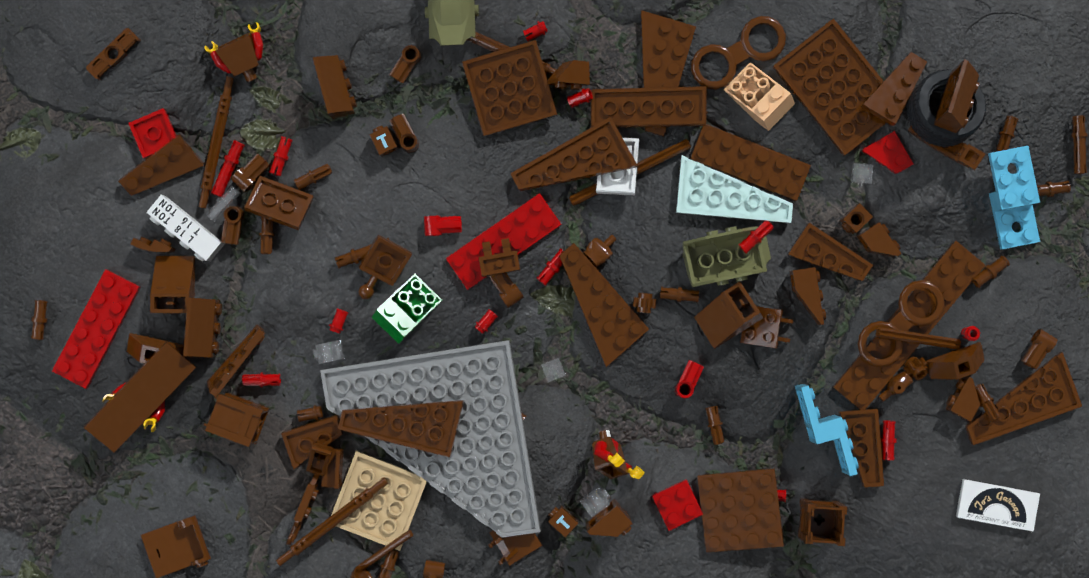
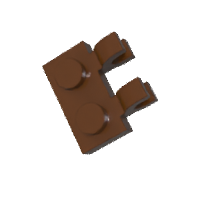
[479,238,520,277]

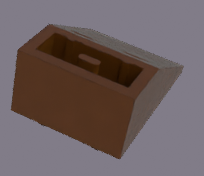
[150,256,195,313]
[694,281,763,349]

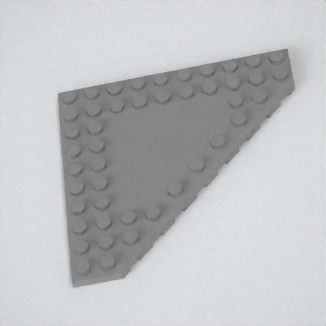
[320,340,541,538]

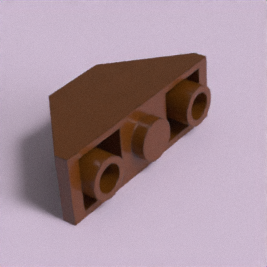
[126,333,185,364]
[926,342,985,380]

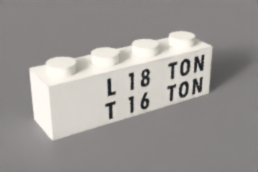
[147,195,224,262]

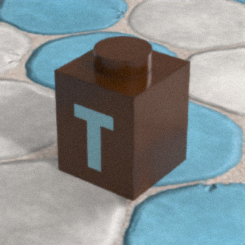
[369,125,399,157]
[548,505,578,537]

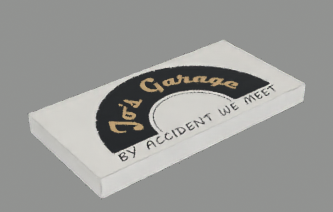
[956,479,1040,531]

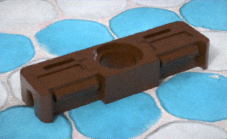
[86,28,141,80]

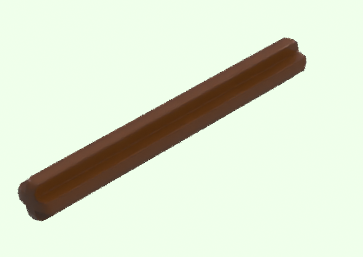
[875,327,961,349]

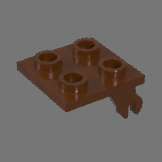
[740,307,793,348]
[488,530,542,566]

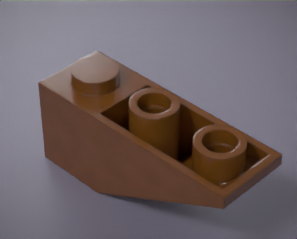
[789,267,826,325]

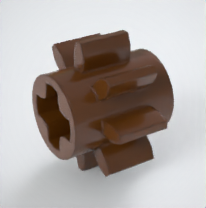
[633,293,656,313]
[904,357,929,380]

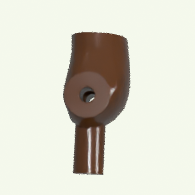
[583,235,616,267]
[878,371,913,402]

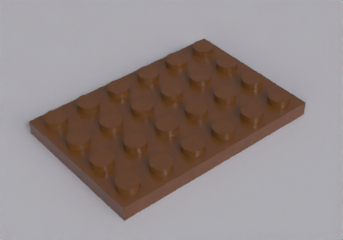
[773,18,905,156]

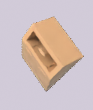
[724,62,795,131]

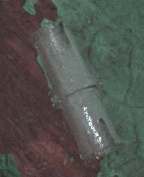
[206,185,241,222]

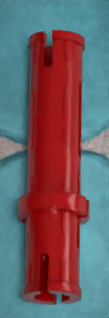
[211,140,245,197]

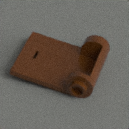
[141,515,211,578]

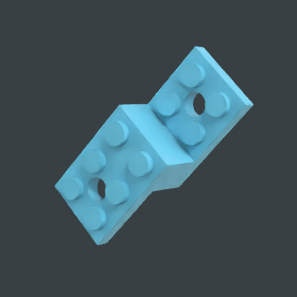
[988,146,1040,250]
[795,384,859,476]

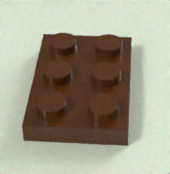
[244,176,314,231]

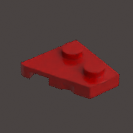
[861,131,913,174]

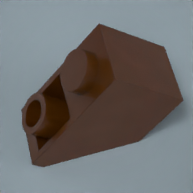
[547,60,590,90]
[857,222,901,257]
[946,376,980,422]

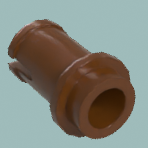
[297,405,323,422]

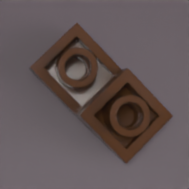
[130,236,176,253]

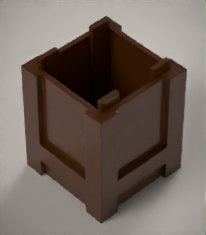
[204,392,270,447]
[798,498,847,546]

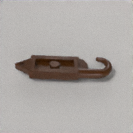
[286,474,320,546]

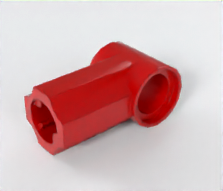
[424,216,462,236]
[675,360,704,398]

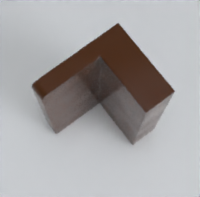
[321,448,343,489]

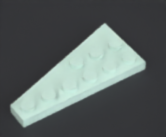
[676,155,793,223]

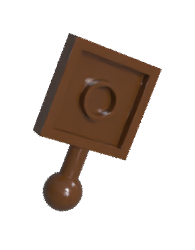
[358,235,412,300]

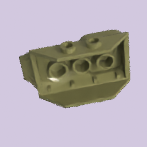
[425,0,479,46]
[683,226,771,287]

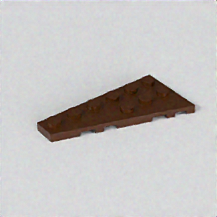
[559,243,649,367]
[965,352,1082,445]
[338,400,464,457]

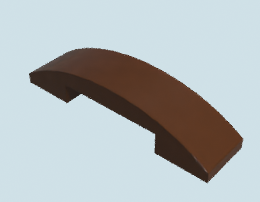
[908,126,985,171]

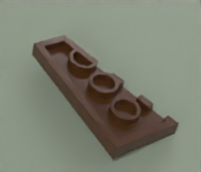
[860,52,927,126]
[118,134,204,196]
[787,223,873,281]
[207,324,265,397]
[838,409,884,487]

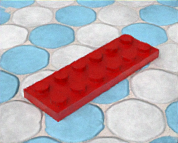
[446,193,562,290]
[52,269,141,389]

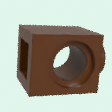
[839,203,873,234]

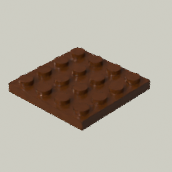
[462,40,557,136]
[697,468,784,552]

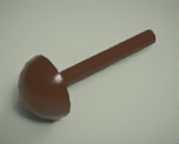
[351,530,413,578]

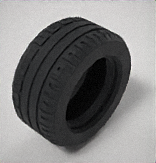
[907,69,986,147]

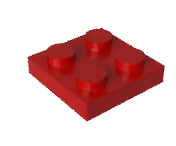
[128,108,176,159]
[652,479,703,531]

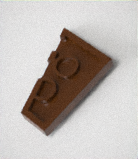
[281,415,343,469]

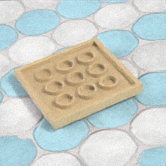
[331,451,427,551]

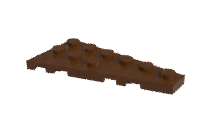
[641,10,696,137]
[510,117,638,191]

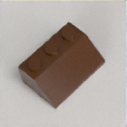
[313,55,357,119]
[934,59,979,133]
[183,298,222,357]
[586,499,633,537]

